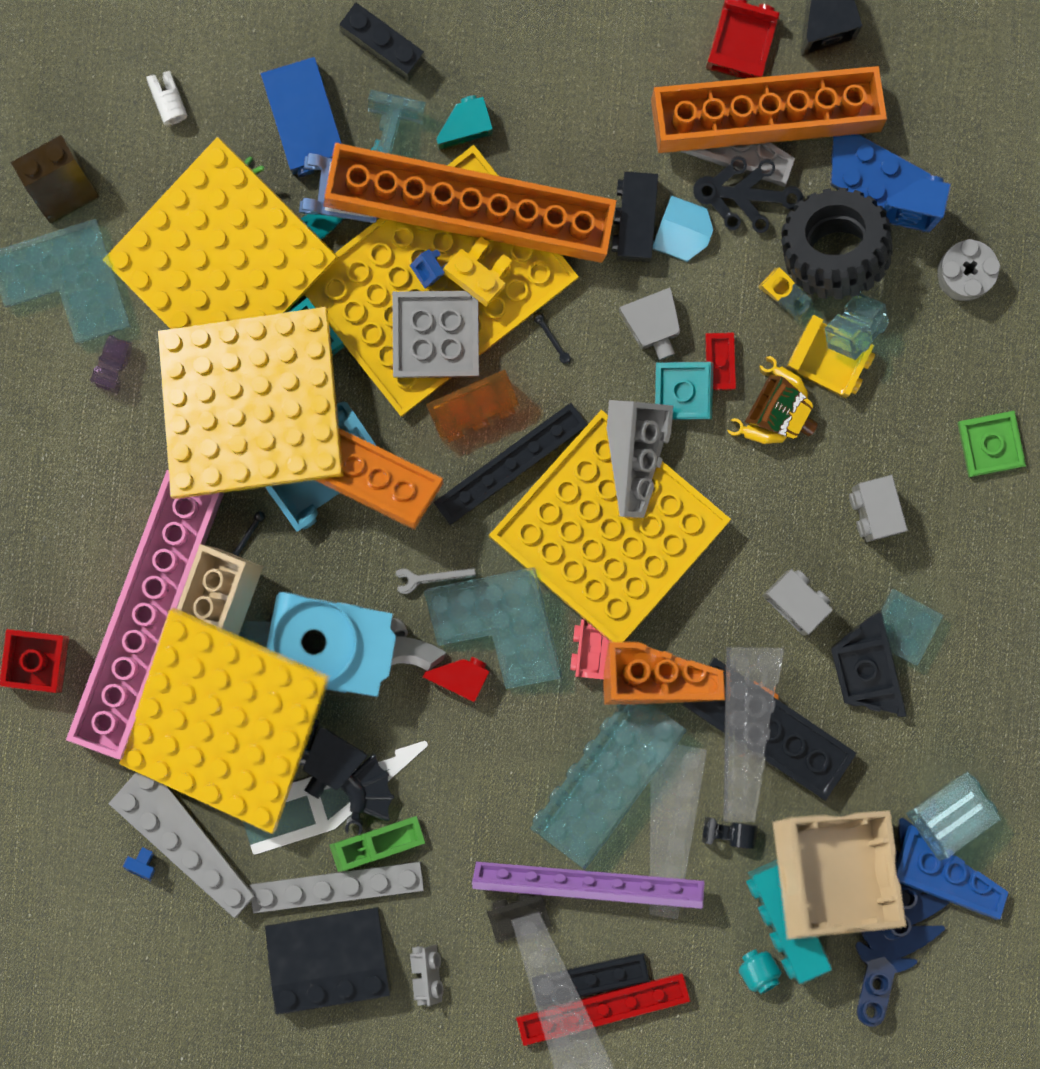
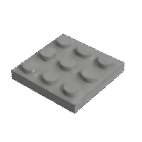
[392,291,479,378]

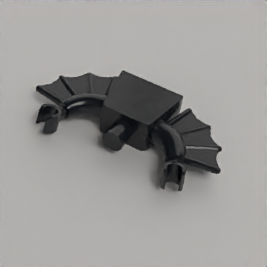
[299,719,395,835]

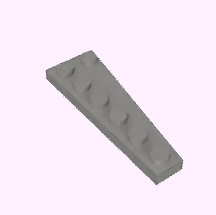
[108,772,255,918]

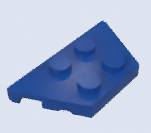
[831,134,931,206]

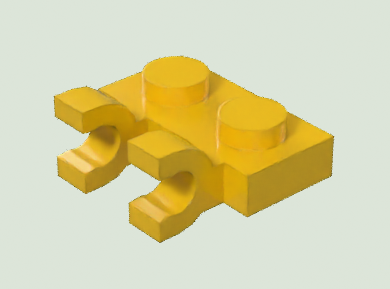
[443,237,512,307]

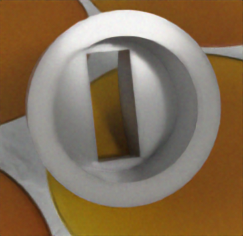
[390,618,408,637]

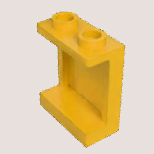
[786,315,875,398]

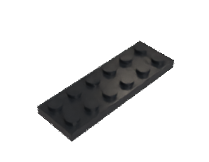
[682,657,857,801]

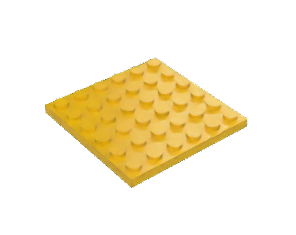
[103,137,339,329]
[158,307,343,499]
[489,410,731,642]
[119,608,330,834]

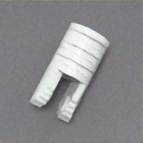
[146,71,188,125]

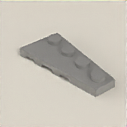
[681,143,795,187]

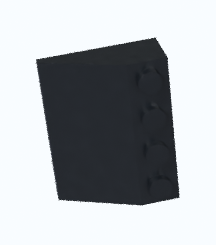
[265,907,392,1015]

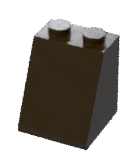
[11,135,99,224]

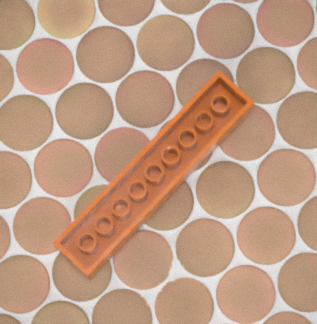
[323,143,616,263]

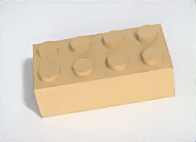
[177,544,263,636]

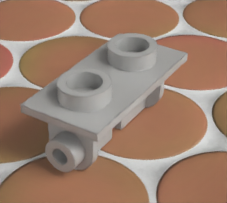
[410,944,444,1006]

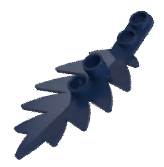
[855,801,950,1027]

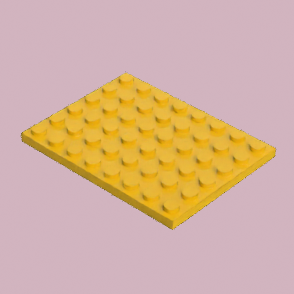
[304,145,579,417]

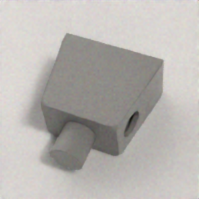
[619,288,680,360]

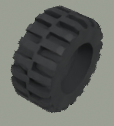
[781,188,893,300]

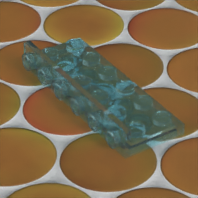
[530,704,687,870]

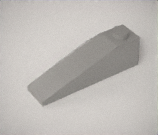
[607,400,673,518]

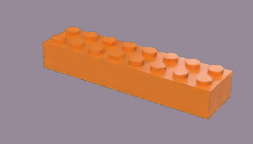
[651,66,887,153]

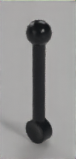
[533,312,571,364]
[230,511,265,557]

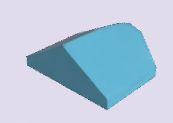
[652,196,713,262]

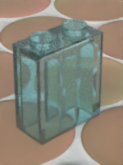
[906,772,1001,861]

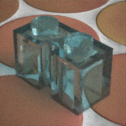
[824,293,889,360]

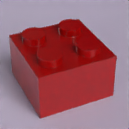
[0,629,69,693]

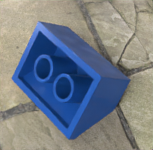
[882,175,950,233]

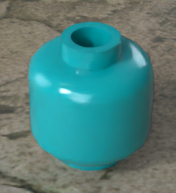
[739,949,781,994]

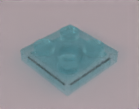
[881,589,944,666]

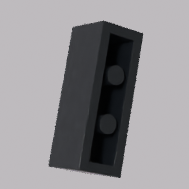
[339,2,425,82]
[612,171,658,263]

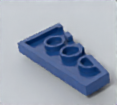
[895,825,1008,920]

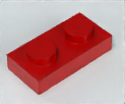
[705,333,736,391]

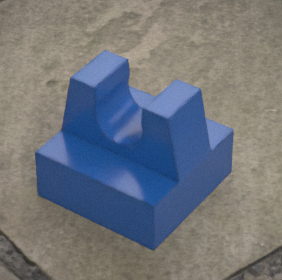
[410,249,447,289]
[123,847,155,881]

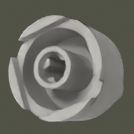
[937,239,1000,301]

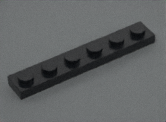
[433,403,588,526]

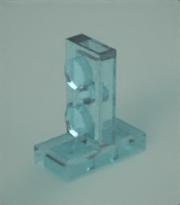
[368,89,426,154]

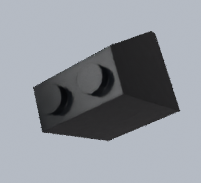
[800,0,863,56]

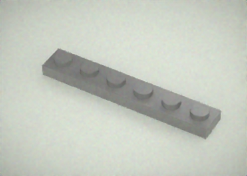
[250,861,424,913]

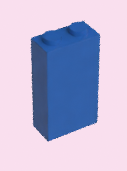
[261,57,342,177]

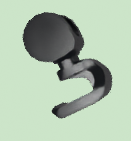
[702,816,758,849]

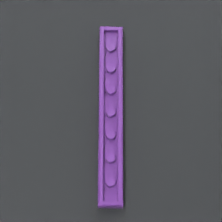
[472,862,705,909]

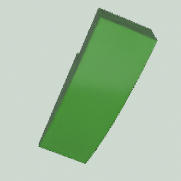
[329,816,425,872]

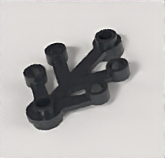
[693,156,803,233]

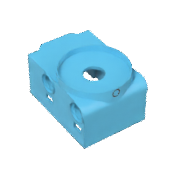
[267,592,396,696]

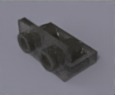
[486,893,551,943]

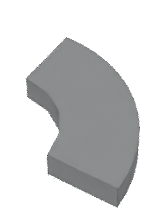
[391,637,446,671]

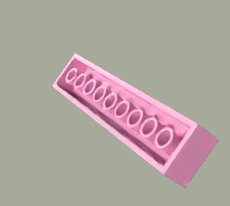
[66,470,224,760]

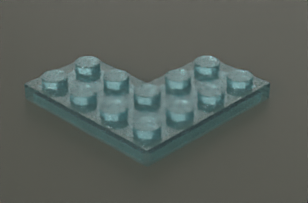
[0,219,131,344]
[424,567,562,689]

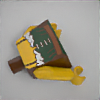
[727,356,817,444]

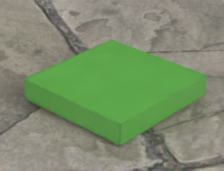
[957,411,1026,477]

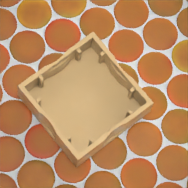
[773,811,906,939]

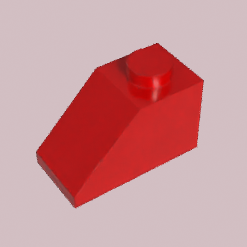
[423,657,490,702]

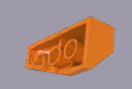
[603,642,725,705]

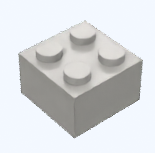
[849,475,907,542]
[762,569,832,636]

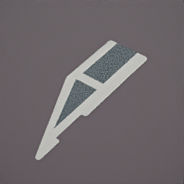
[243,741,428,855]

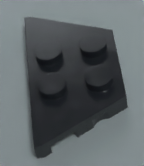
[831,610,907,717]

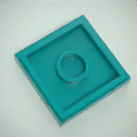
[655,362,713,420]

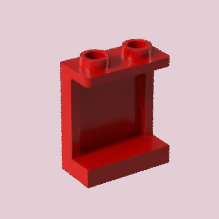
[706,0,780,79]

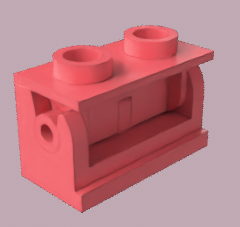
[570,619,610,679]

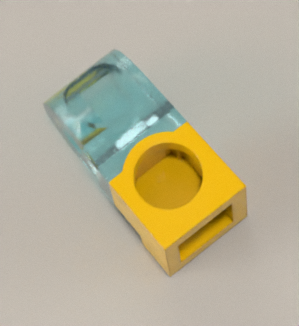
[758,267,814,321]

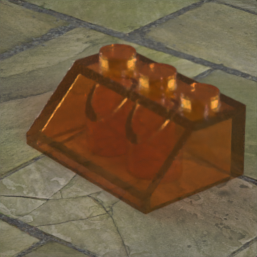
[426,370,519,443]

